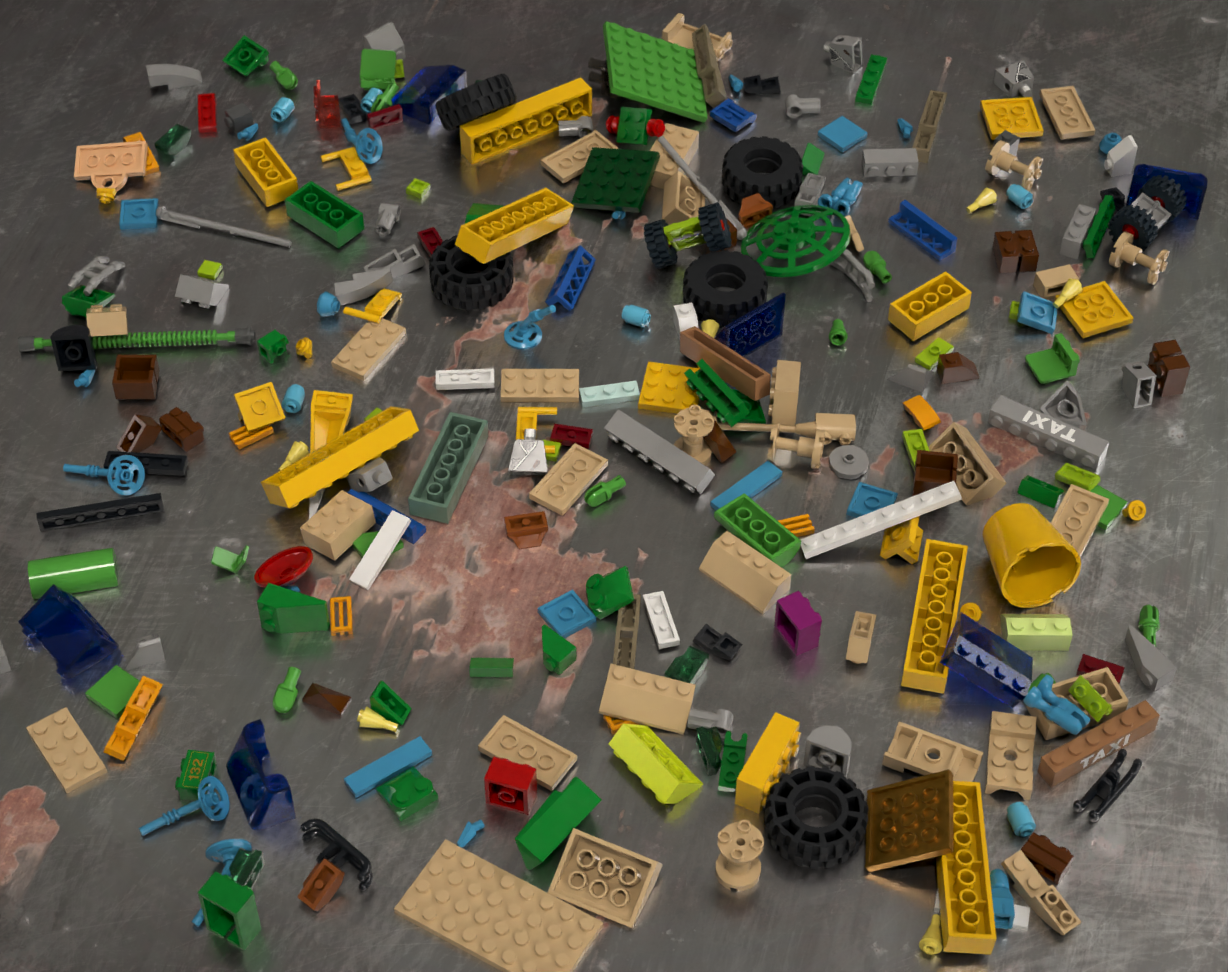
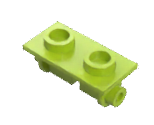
[1068,675,1113,722]

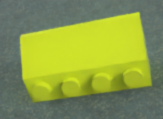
[608,724,703,804]

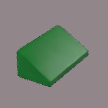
[802,142,825,176]
[1017,475,1064,508]
[469,658,514,678]

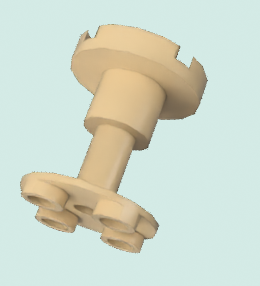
[985,140,1043,191]
[1109,232,1169,285]
[674,405,714,466]
[767,423,826,470]
[715,820,764,891]

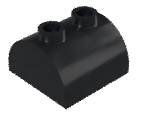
[50,325,98,371]

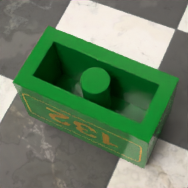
[175,750,217,801]

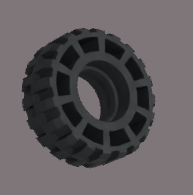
[435,74,517,131]
[722,136,803,209]
[429,235,514,311]
[683,250,768,328]
[764,766,868,869]

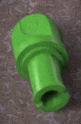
[270,61,298,90]
[371,82,399,113]
[863,251,892,284]
[584,475,626,507]
[1138,604,1160,647]
[273,667,301,713]

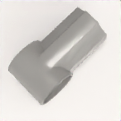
[785,95,821,118]
[558,116,593,138]
[374,203,401,237]
[687,708,733,739]

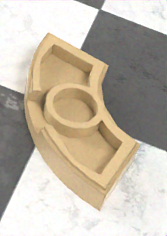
[844,215,865,252]

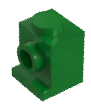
[257,330,289,364]

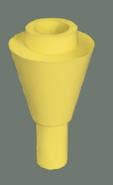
[966,187,997,214]
[1053,278,1083,309]
[701,319,720,338]
[278,441,309,471]
[357,706,398,732]
[919,914,942,955]

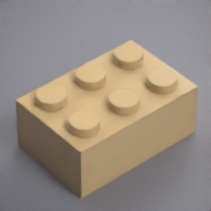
[768,360,801,426]
[300,490,376,561]

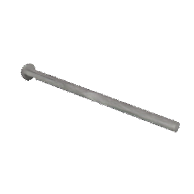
[658,136,747,240]
[156,206,292,248]

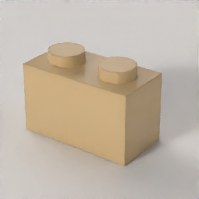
[1033,264,1079,299]

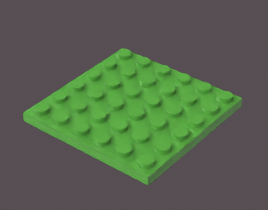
[603,21,708,123]

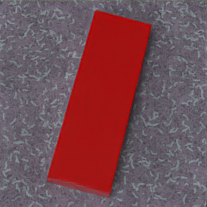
[198,93,217,133]

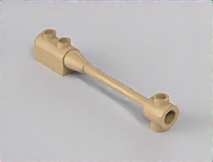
[705,410,856,445]

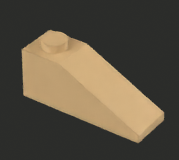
[846,611,877,664]

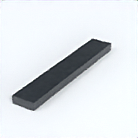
[36,493,164,531]

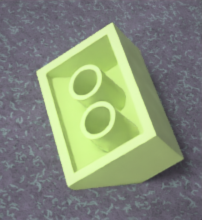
[1000,614,1073,651]

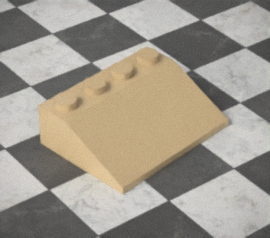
[548,828,663,928]

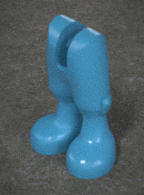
[818,177,863,218]
[1023,674,1090,735]

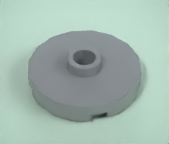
[829,445,869,479]

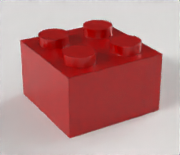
[484,757,537,815]

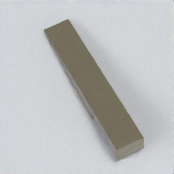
[692,24,727,108]
[912,90,947,164]
[613,594,641,669]

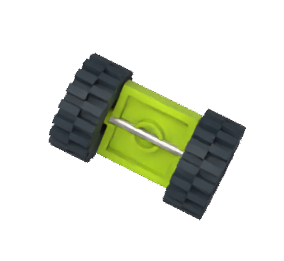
[644,202,732,269]

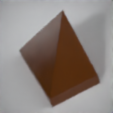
[703,419,737,463]
[302,683,351,715]

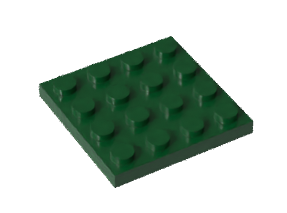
[571,147,660,213]

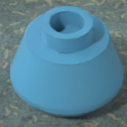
[1099,133,1122,155]
[317,292,340,317]

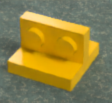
[234,382,286,432]
[880,516,923,564]

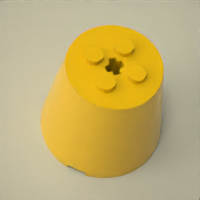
[982,503,1081,608]

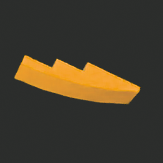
[104,676,163,761]

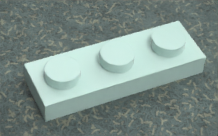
[579,381,640,408]

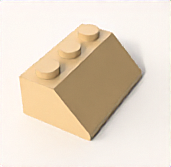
[662,171,705,225]

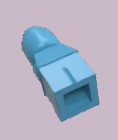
[990,869,1015,929]

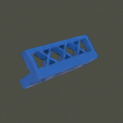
[888,200,958,261]
[545,245,596,311]
[348,489,426,545]

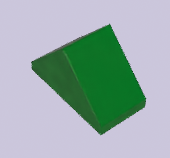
[370,680,412,726]

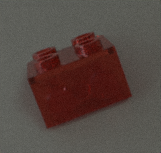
[313,80,341,128]

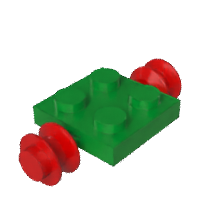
[606,107,665,145]

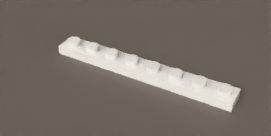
[800,481,962,559]

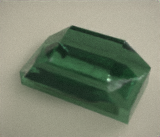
[154,124,192,155]
[665,646,709,684]
[696,726,723,776]
[229,849,265,889]

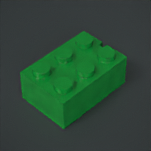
[198,871,262,951]

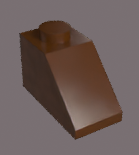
[936,352,980,384]
[116,414,162,453]

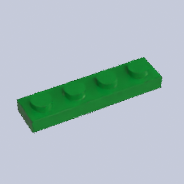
[855,54,888,105]
[1083,195,1115,258]

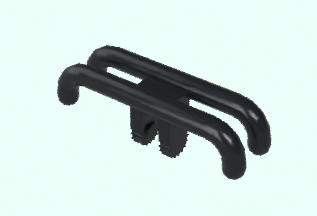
[1073,749,1142,823]
[300,819,373,891]

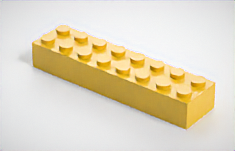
[460,77,592,165]
[455,188,574,264]
[261,406,419,509]
[901,539,968,694]
[936,781,996,955]

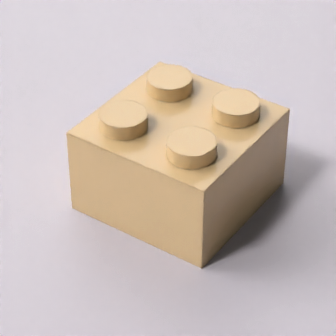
[86,304,128,336]

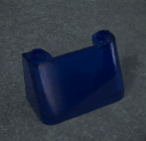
[1126,164,1208,220]
[18,584,119,679]
[226,719,296,831]

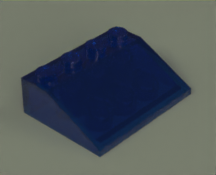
[392,65,467,125]
[714,292,786,358]
[940,612,1033,708]

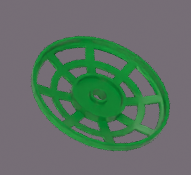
[741,205,851,277]

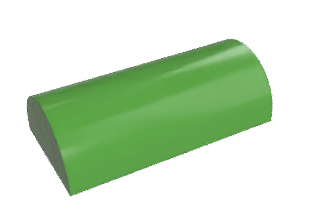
[714,493,801,568]
[28,548,118,600]

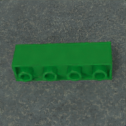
[684,359,750,428]

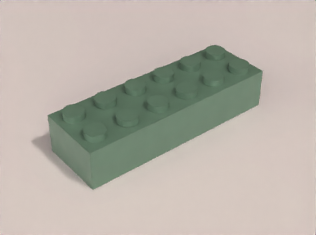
[408,412,489,524]

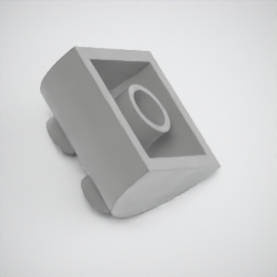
[804,726,852,778]

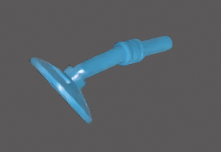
[341,118,383,164]
[504,305,556,349]
[63,455,145,495]
[139,776,230,836]
[191,839,252,927]

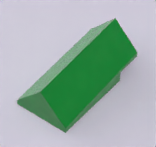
[514,777,602,870]

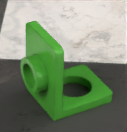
[211,545,249,574]

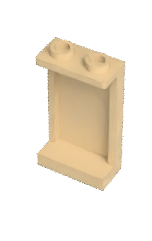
[662,13,733,61]

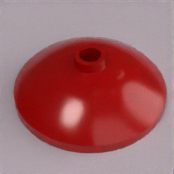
[254,546,313,588]

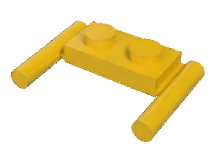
[320,147,372,191]
[343,288,402,323]
[516,407,557,453]

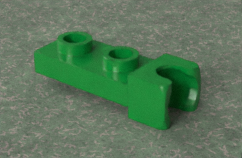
[718,731,748,793]

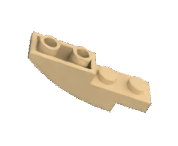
[1001,850,1082,936]

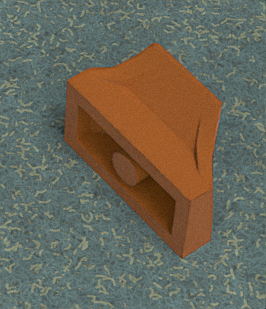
[738,193,773,229]
[504,511,548,549]
[297,858,345,912]

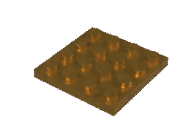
[865,769,954,872]

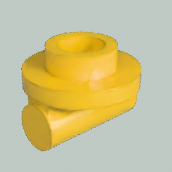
[96,188,116,204]
[295,337,312,359]
[1122,500,1146,520]
[960,602,983,624]

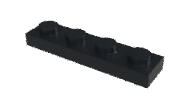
[103,451,188,476]

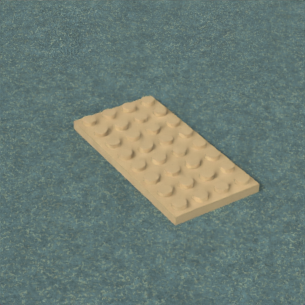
[394,839,603,972]

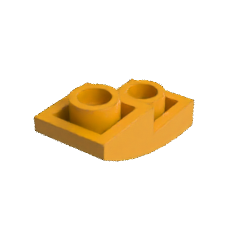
[902,395,941,430]

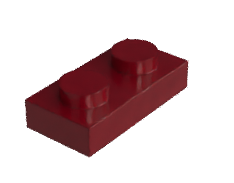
[367,104,403,130]
[417,227,443,257]
[550,423,593,449]
[1076,654,1125,684]

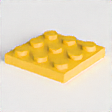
[980,97,1044,140]
[1055,281,1134,338]
[638,361,700,414]

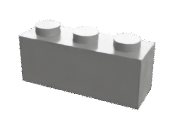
[861,148,919,177]
[1059,204,1096,259]

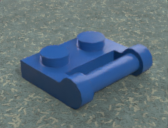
[710,98,757,132]

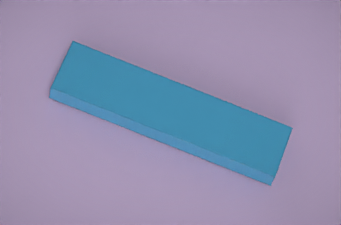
[710,461,782,510]
[344,736,432,798]

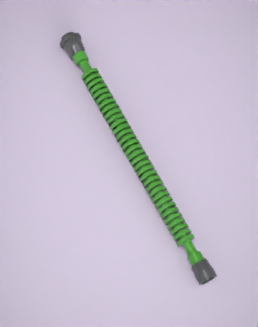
[18,327,256,352]

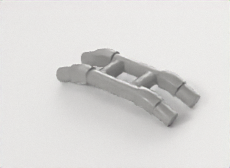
[830,244,875,302]
[67,256,125,296]

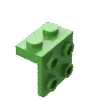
[359,49,396,91]
[1025,333,1080,384]

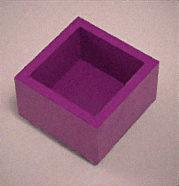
[774,591,822,656]

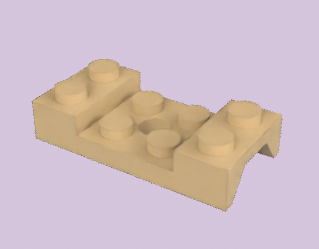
[985,711,1036,800]
[882,721,983,782]

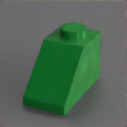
[542,624,577,675]

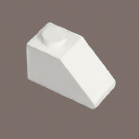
[1104,135,1138,177]
[673,303,699,340]

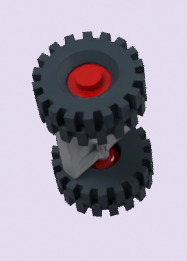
[1108,175,1186,252]

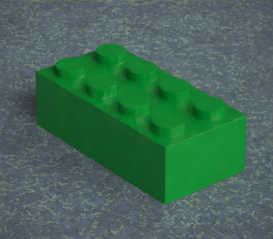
[285,181,364,248]

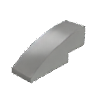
[146,64,203,90]
[794,173,826,216]
[363,244,426,278]
[335,268,393,306]

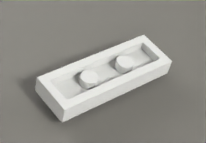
[436,368,495,390]
[643,591,680,649]

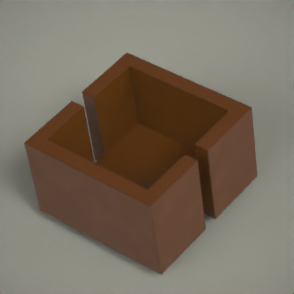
[992,230,1039,273]
[1147,340,1190,397]
[112,355,160,399]
[912,450,958,496]

